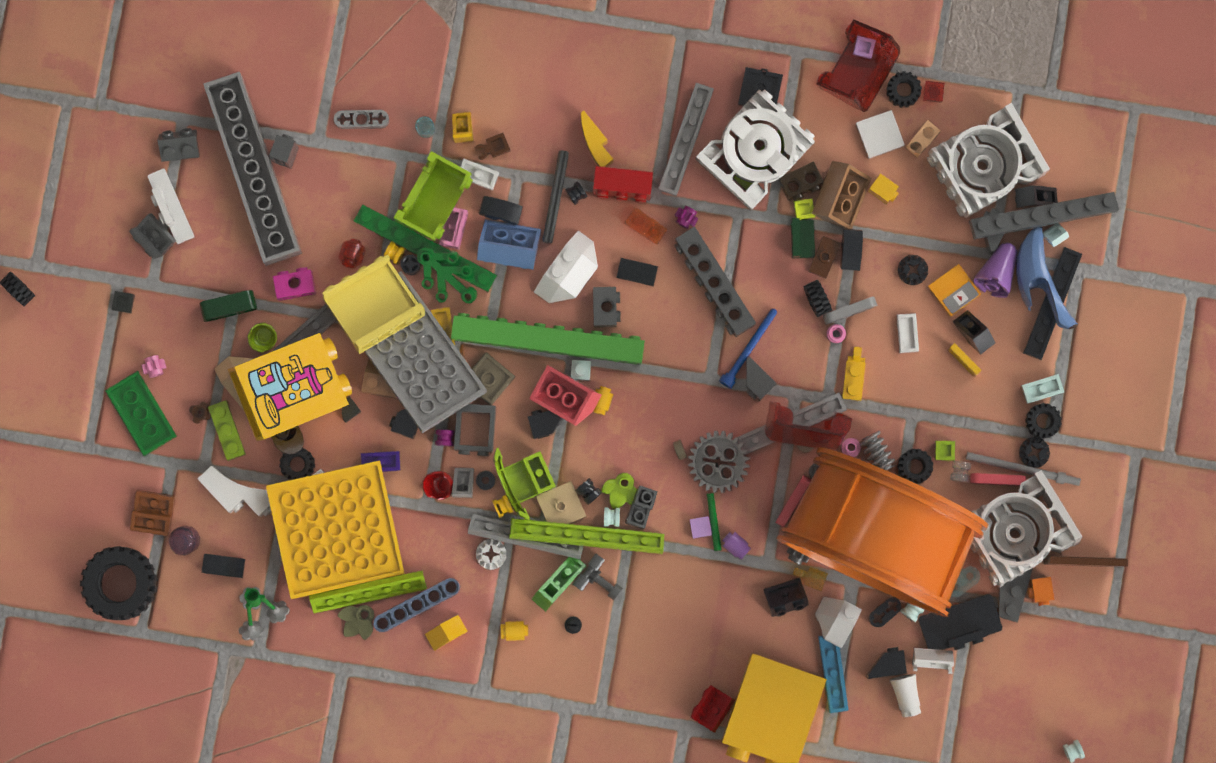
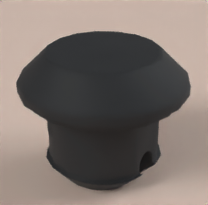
[565,617,582,634]

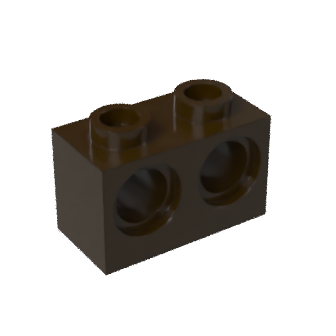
[778,161,824,202]

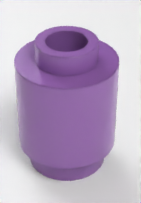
[722,532,751,560]

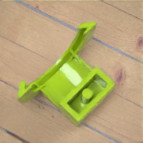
[493,448,556,520]

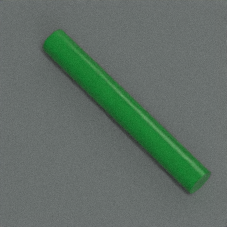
[706,493,722,551]

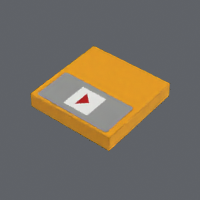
[928,264,982,317]

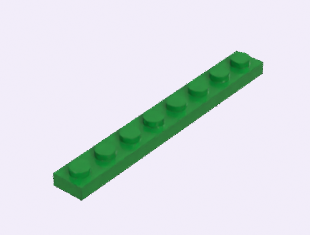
[354,204,497,293]

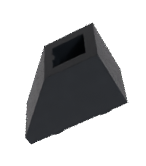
[528,410,562,440]

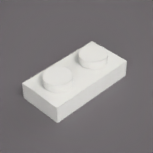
[461,159,500,191]

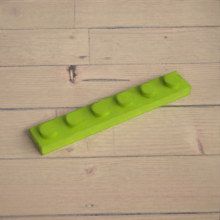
[309,570,427,613]

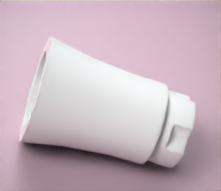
[890,674,921,717]

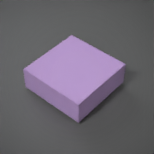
[853,36,876,59]
[690,516,712,539]

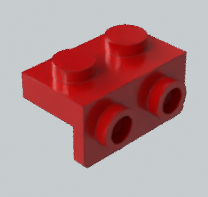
[690,685,735,733]

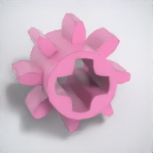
[141,355,166,378]

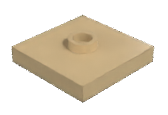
[536,481,587,524]

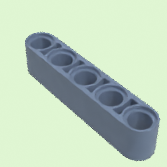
[373,578,461,632]

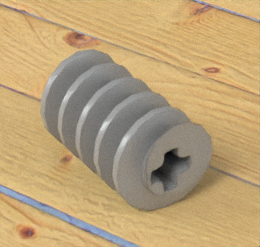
[860,431,896,470]

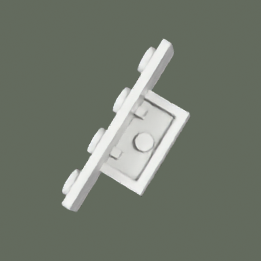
[148,169,194,244]

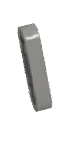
[334,110,390,129]
[823,297,878,325]

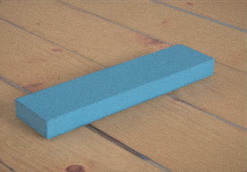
[818,636,849,713]

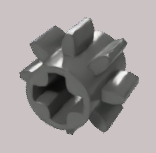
[787,548,809,565]

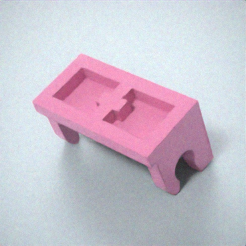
[439,207,468,250]

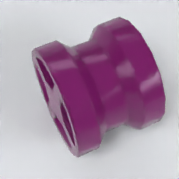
[435,429,455,447]

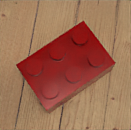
[593,166,653,203]

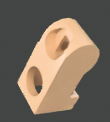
[906,120,941,158]

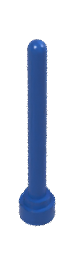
[719,309,777,389]

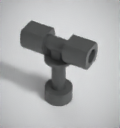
[573,554,623,600]

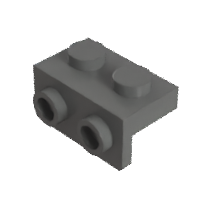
[157,128,200,162]
[129,213,176,259]

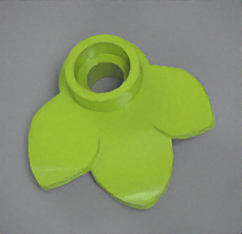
[601,473,637,509]

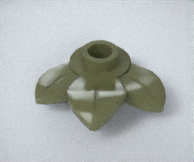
[338,605,374,640]

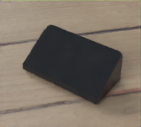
[616,258,658,287]

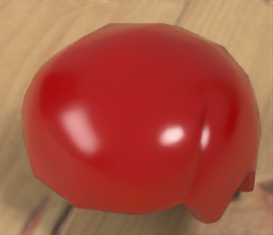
[423,471,453,500]

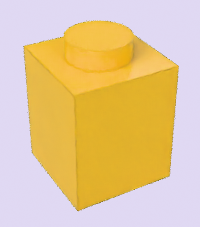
[868,173,899,205]

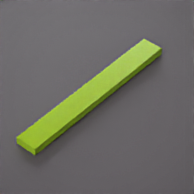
[509,518,665,554]

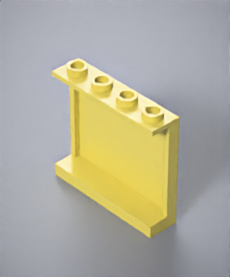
[322,255,425,354]

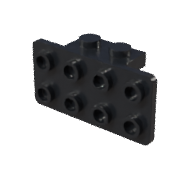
[918,594,1002,651]

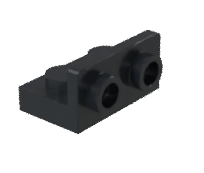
[763,578,808,617]

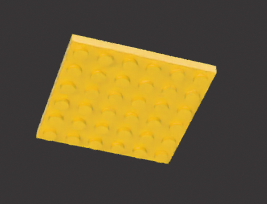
[266,460,405,599]

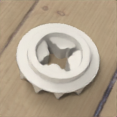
[476,539,507,570]

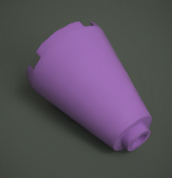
[973,243,1018,298]

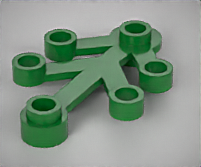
[417,247,477,303]

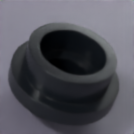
[476,471,495,490]

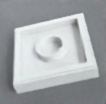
[856,110,905,159]

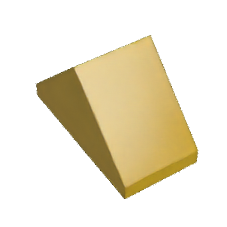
[452,112,474,143]
[425,615,468,651]

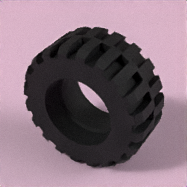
[80,546,158,620]

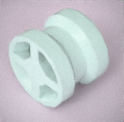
[604,507,620,527]
[900,603,924,623]
[1063,740,1085,763]

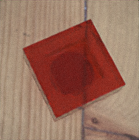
[923,81,945,103]

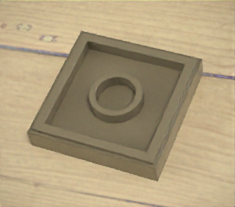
[472,352,516,405]

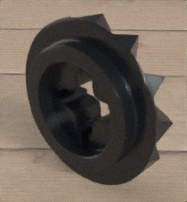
[898,255,928,285]
[1019,437,1050,468]

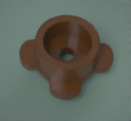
[189,402,211,424]

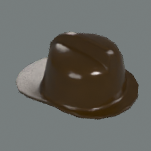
[271,426,304,454]

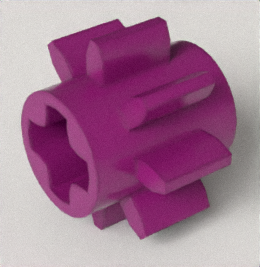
[675,205,698,229]

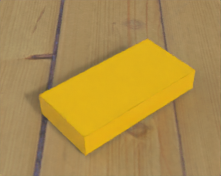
[948,343,982,377]

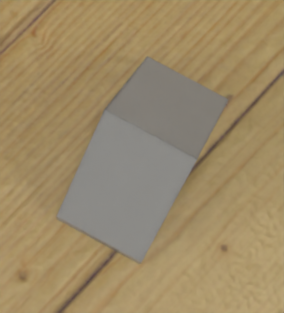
[452,468,474,498]

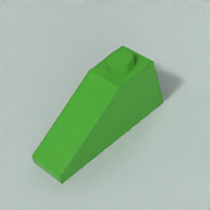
[532,557,587,612]

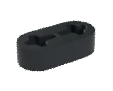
[869,597,901,627]

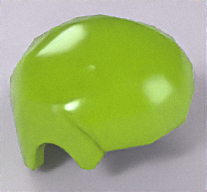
[247,323,277,353]

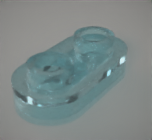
[951,566,980,597]

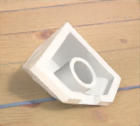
[815,597,862,648]

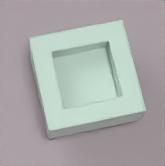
[1043,223,1069,247]
[571,360,591,381]

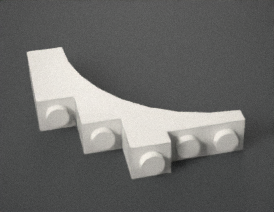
[198,466,324,517]

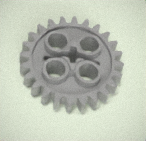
[688,431,751,493]

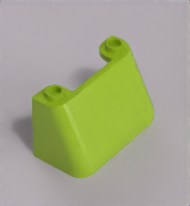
[394,151,473,241]

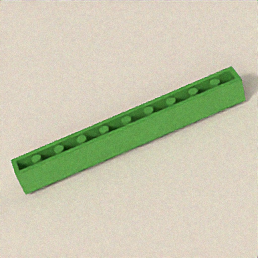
[451,313,645,365]

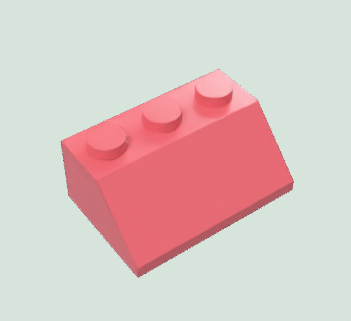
[529,365,602,426]

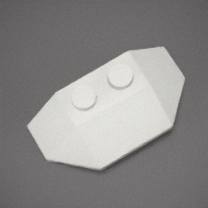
[534,231,598,303]

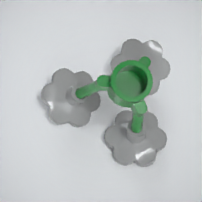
[239,587,290,640]

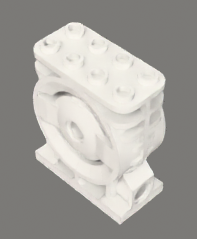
[696,89,815,210]
[927,103,1050,218]
[970,470,1082,588]

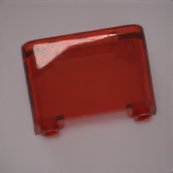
[816,19,900,112]
[765,401,852,450]

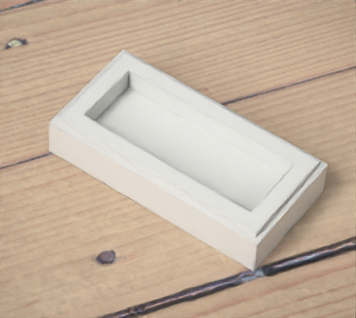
[896,313,919,353]

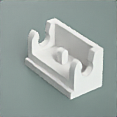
[912,648,954,674]

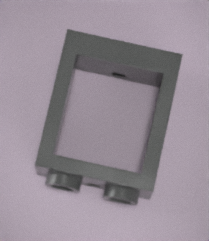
[454,404,496,456]

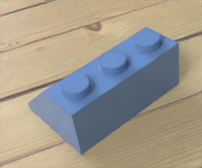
[477,219,541,270]

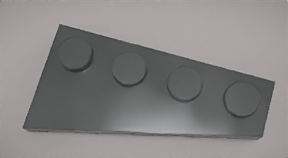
[998,547,1038,622]

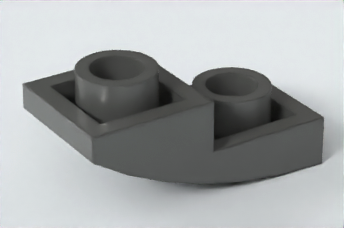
[625,485,658,529]

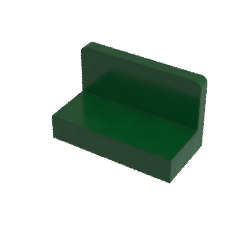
[791,218,815,259]

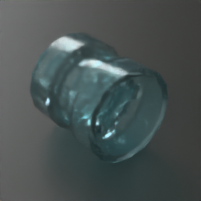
[415,116,435,138]

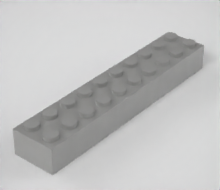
[203,72,302,266]

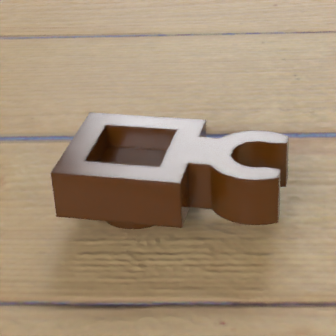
[474,133,510,160]

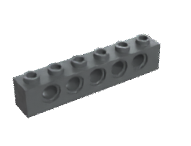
[674,227,756,337]

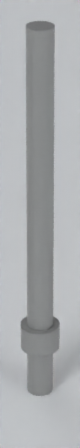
[966,452,1081,486]

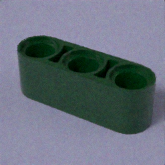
[199,290,257,322]

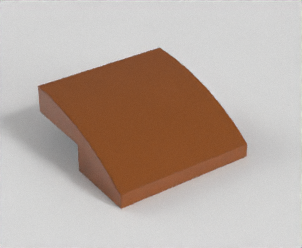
[130,490,175,536]

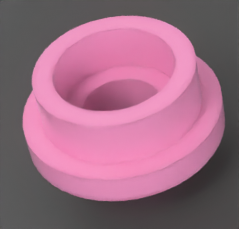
[827,324,846,343]
[841,438,861,457]

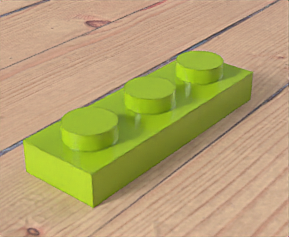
[208,400,246,461]

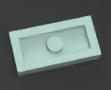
[1021,374,1064,404]

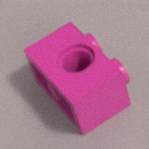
[273,267,317,301]

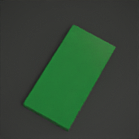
[105,371,177,456]

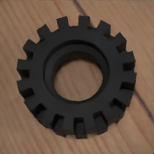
[886,71,922,108]
[0,271,35,306]
[803,280,832,317]
[1025,403,1062,439]
[279,448,315,480]
[897,449,933,484]

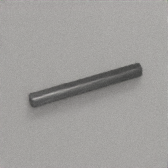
[542,150,569,243]

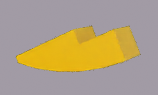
[581,110,614,167]

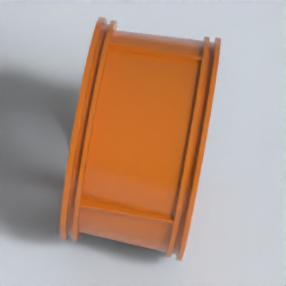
[776,447,989,617]

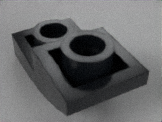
[479,196,523,225]
[840,229,863,271]

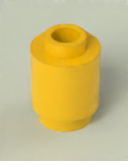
[593,386,614,416]
[501,621,528,641]

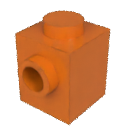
[1027,577,1055,606]

